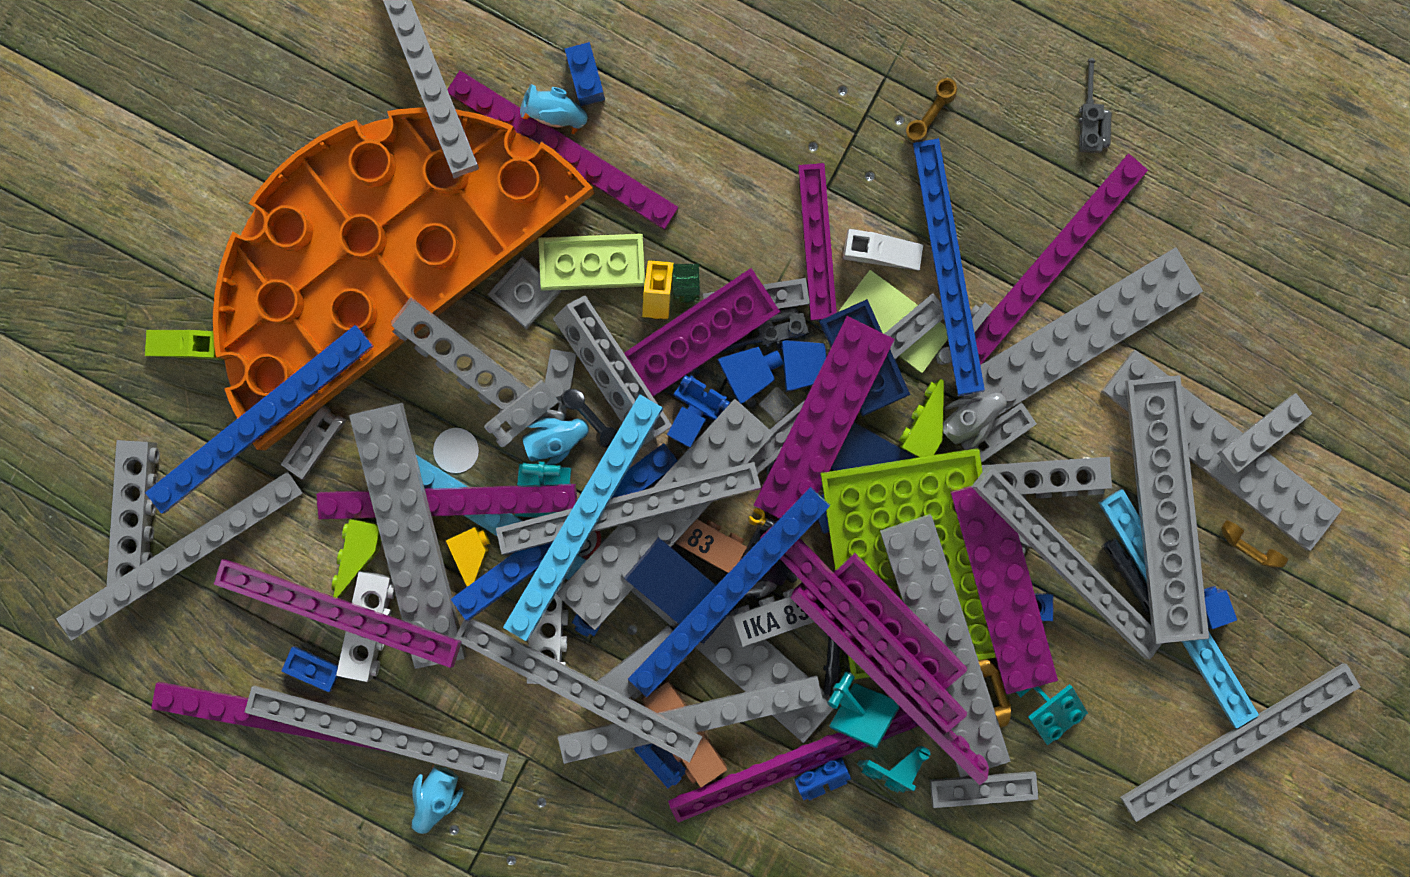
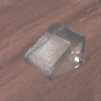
[758,387,795,423]

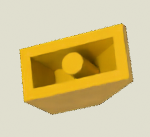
[642,261,674,319]
[446,527,490,587]

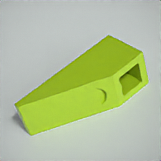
[145,330,223,360]
[898,379,944,458]
[331,519,382,598]

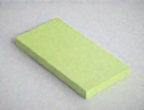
[538,234,645,291]
[838,270,948,373]

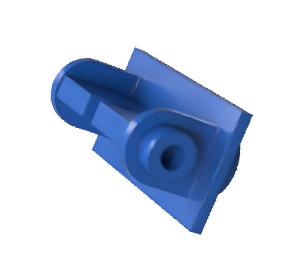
[673,375,730,421]
[634,743,686,788]
[794,757,851,801]

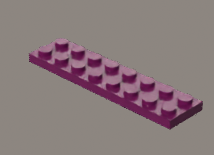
[754,316,895,518]
[950,486,1058,694]

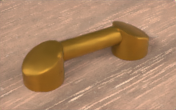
[906,78,957,143]
[1221,520,1289,567]
[978,659,1011,728]

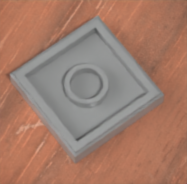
[487,256,561,330]

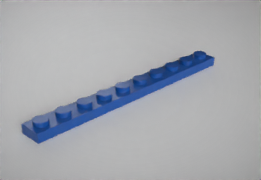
[913,138,985,396]
[145,325,374,514]
[451,443,678,622]
[628,487,830,697]

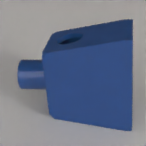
[781,340,827,392]
[718,347,784,404]

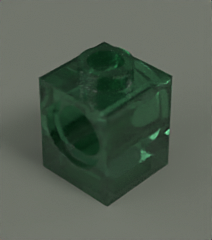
[673,264,700,303]

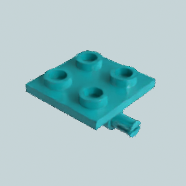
[515,462,571,518]
[827,672,900,748]
[1016,684,1088,745]
[857,746,931,793]

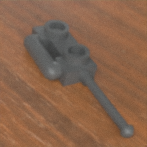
[1078,58,1112,153]
[718,307,809,354]

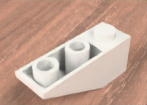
[842,229,923,271]

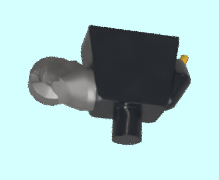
[739,508,798,602]

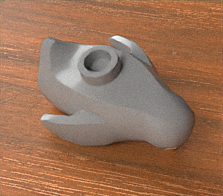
[943,392,1007,448]

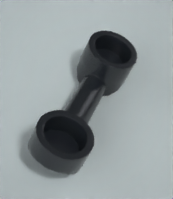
[561,389,617,448]

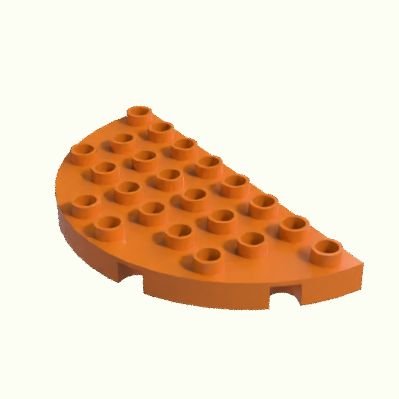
[213,107,595,450]

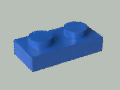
[281,646,338,692]

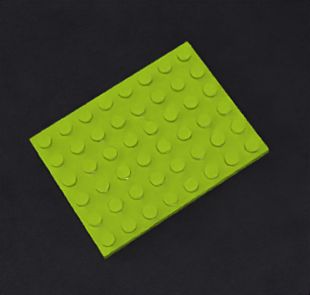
[820,448,996,679]

